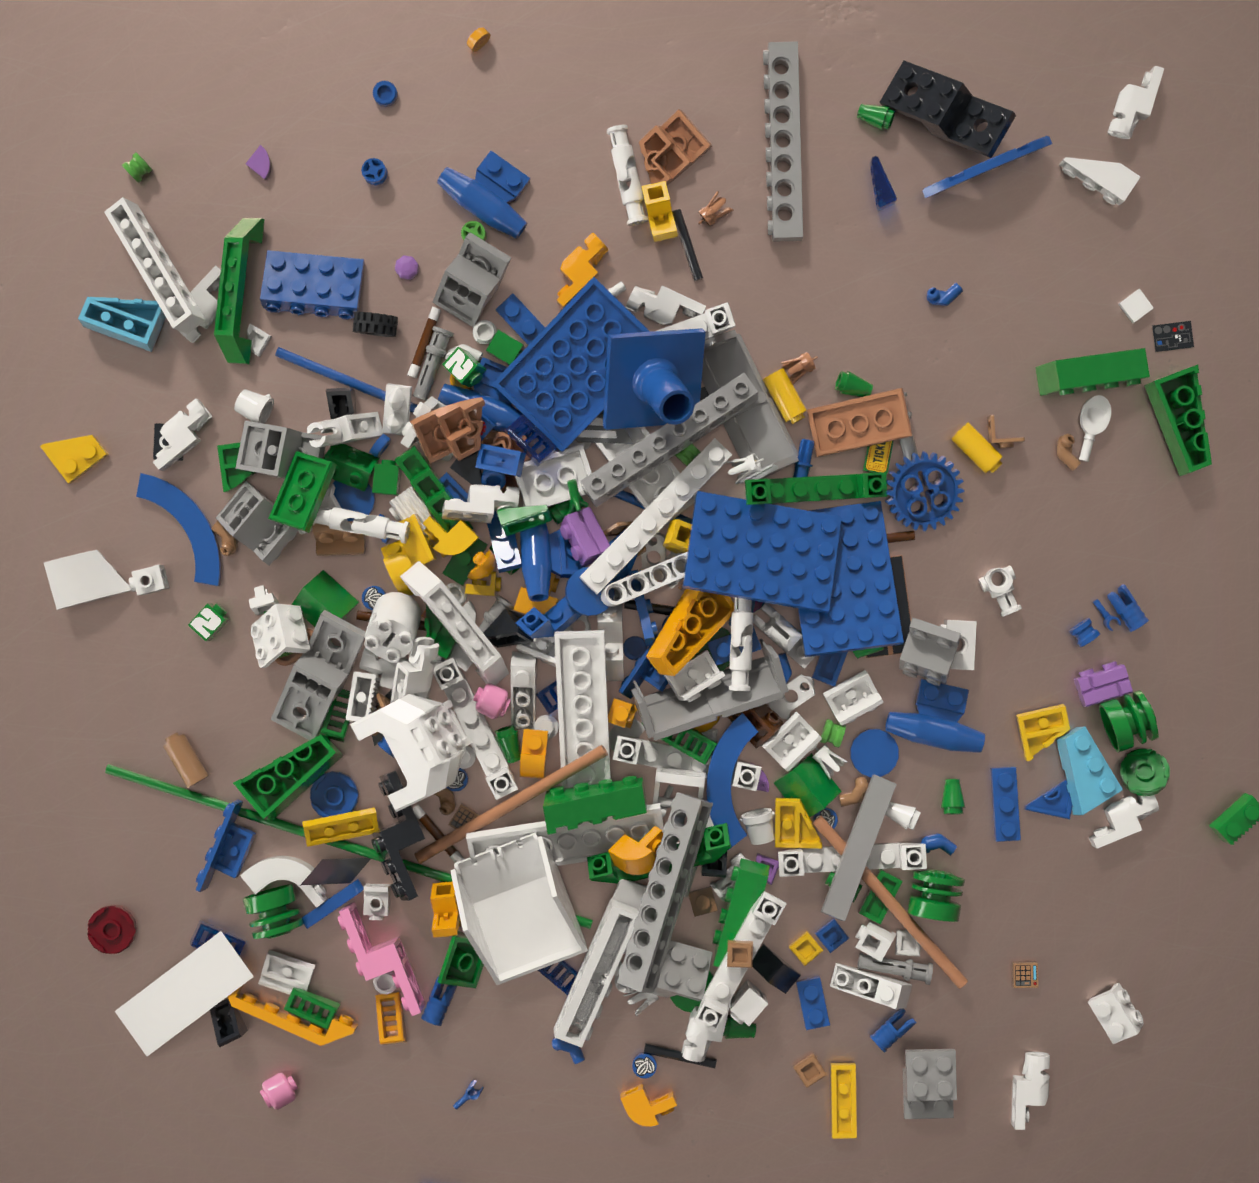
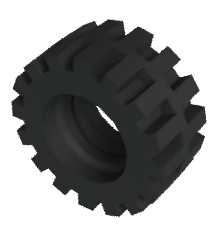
[353,312,398,337]

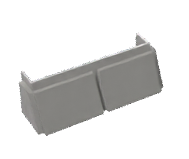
[702,330,799,484]
[631,639,788,740]

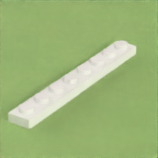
[579,438,732,594]

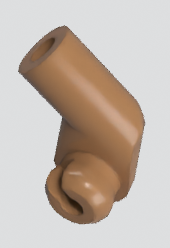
[1057,434,1081,471]
[211,521,237,556]
[839,777,869,807]
[434,788,456,815]

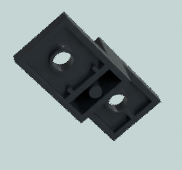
[880,60,1016,158]
[371,771,425,901]

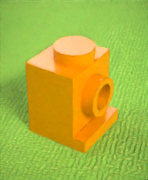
[608,698,637,729]

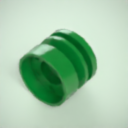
[1099,690,1159,753]
[907,869,965,922]
[243,884,303,939]

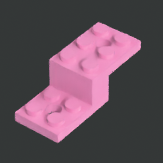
[338,902,426,1016]

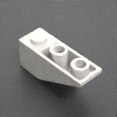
[1059,157,1140,205]
[510,651,537,729]
[830,963,912,1009]

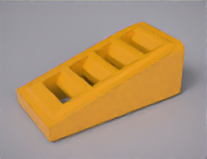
[375,992,407,1045]

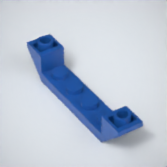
[516,529,638,639]

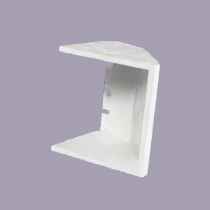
[451,832,588,985]

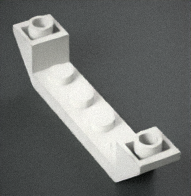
[657,302,736,340]
[400,561,509,685]
[433,657,518,800]
[612,735,762,791]
[778,843,927,877]
[693,891,787,1033]

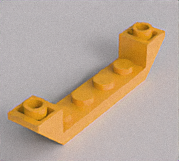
[228,984,358,1046]

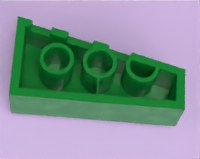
[1035,348,1150,396]
[1144,364,1212,476]
[233,734,343,821]
[543,776,647,835]
[712,858,769,967]

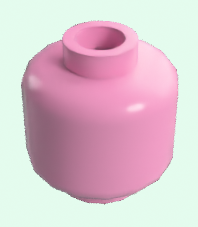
[473,683,511,719]
[260,1073,298,1110]

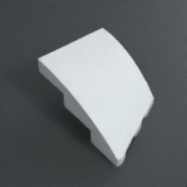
[44,550,131,610]

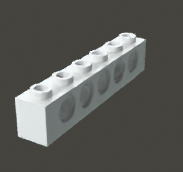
[105,197,206,334]

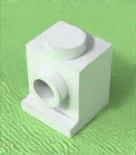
[129,565,170,595]
[363,883,391,920]
[856,921,896,962]

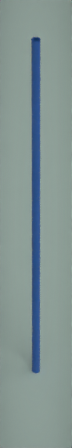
[275,347,692,524]

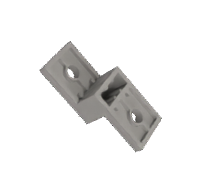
[271,610,365,740]

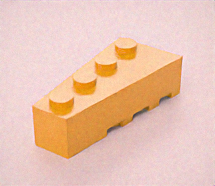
[646,589,734,676]

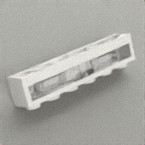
[553,899,639,1048]

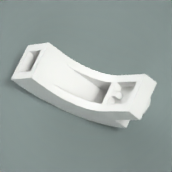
[240,856,328,908]

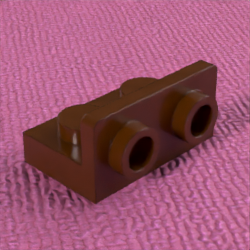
[727,704,783,749]

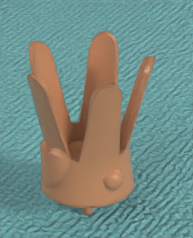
[698,191,734,227]
[781,352,818,384]

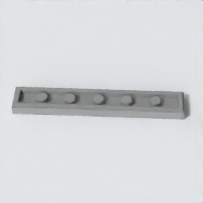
[821,774,897,921]

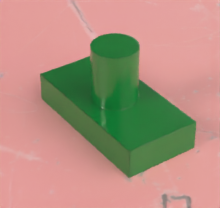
[442,539,488,586]

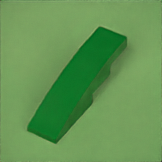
[395,445,474,533]

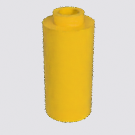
[762,368,807,424]
[951,422,1003,473]

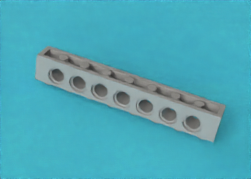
[763,41,803,242]
[580,373,758,507]
[617,792,713,993]

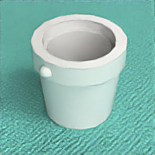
[234,389,274,424]
[740,808,775,845]

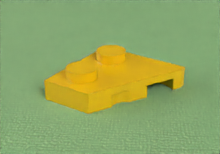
[40,435,109,484]
[1016,704,1070,761]
[775,798,822,849]

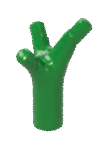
[566,479,589,515]

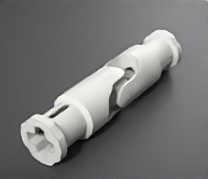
[607,125,648,226]
[313,507,410,544]
[729,597,754,691]

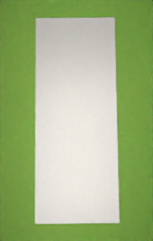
[115,931,254,1056]

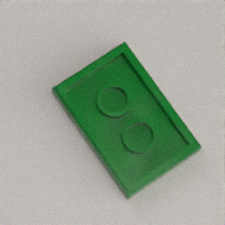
[268,451,337,533]

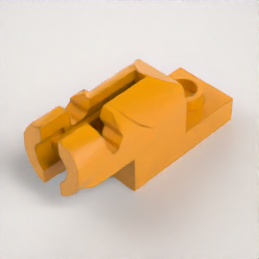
[557,233,608,308]

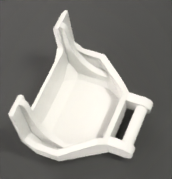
[350,694,472,812]

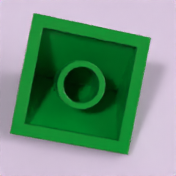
[291,570,359,627]
[773,753,842,817]
[437,931,484,989]

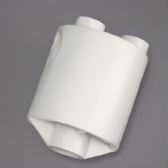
[364,592,422,663]

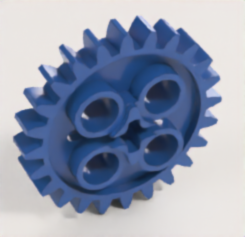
[885,451,965,531]

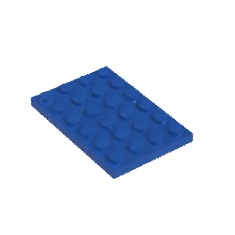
[492,277,650,452]
[682,491,842,613]
[798,501,904,657]

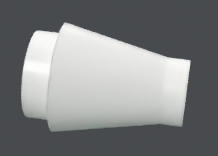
[885,801,921,830]

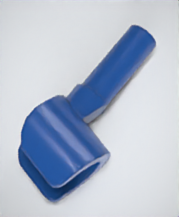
[1093,599,1121,631]
[453,1080,484,1110]

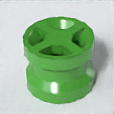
[122,152,153,183]
[461,221,487,241]
[675,444,701,466]
[820,719,846,748]

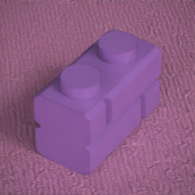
[560,507,610,567]
[1074,661,1133,707]

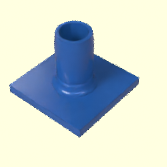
[603,328,706,430]

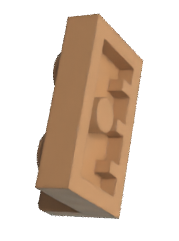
[312,521,365,556]

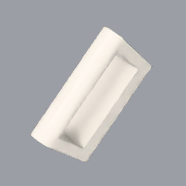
[653,767,706,808]

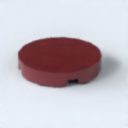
[87,905,137,954]

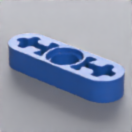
[302,879,364,929]

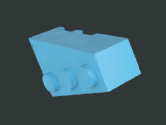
[78,297,166,352]
[1056,726,1123,815]

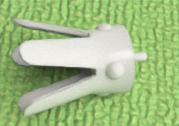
[726,453,764,484]
[812,744,848,780]
[623,991,659,1016]

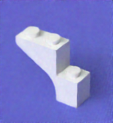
[597,589,624,681]

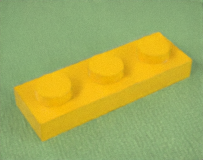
[302,807,379,847]
[831,1063,857,1139]

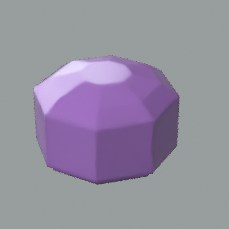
[395,256,419,280]

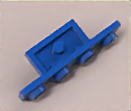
[619,615,670,699]
[196,799,256,892]

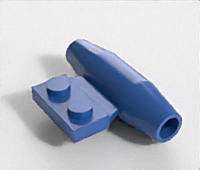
[437,151,530,239]
[438,357,534,439]
[520,506,585,602]
[885,679,985,753]

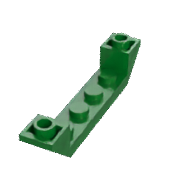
[214,218,265,364]
[745,472,887,505]
[587,823,731,884]

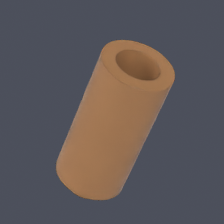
[163,732,209,788]

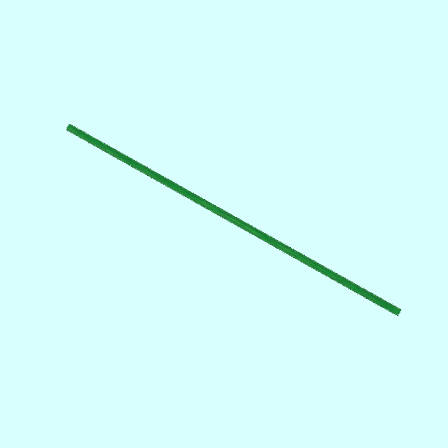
[105,764,593,929]

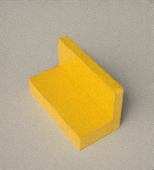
[399,514,437,566]

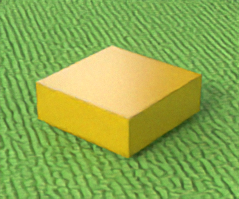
[789,931,823,966]

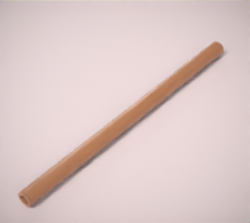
[414,745,608,864]
[812,815,968,989]

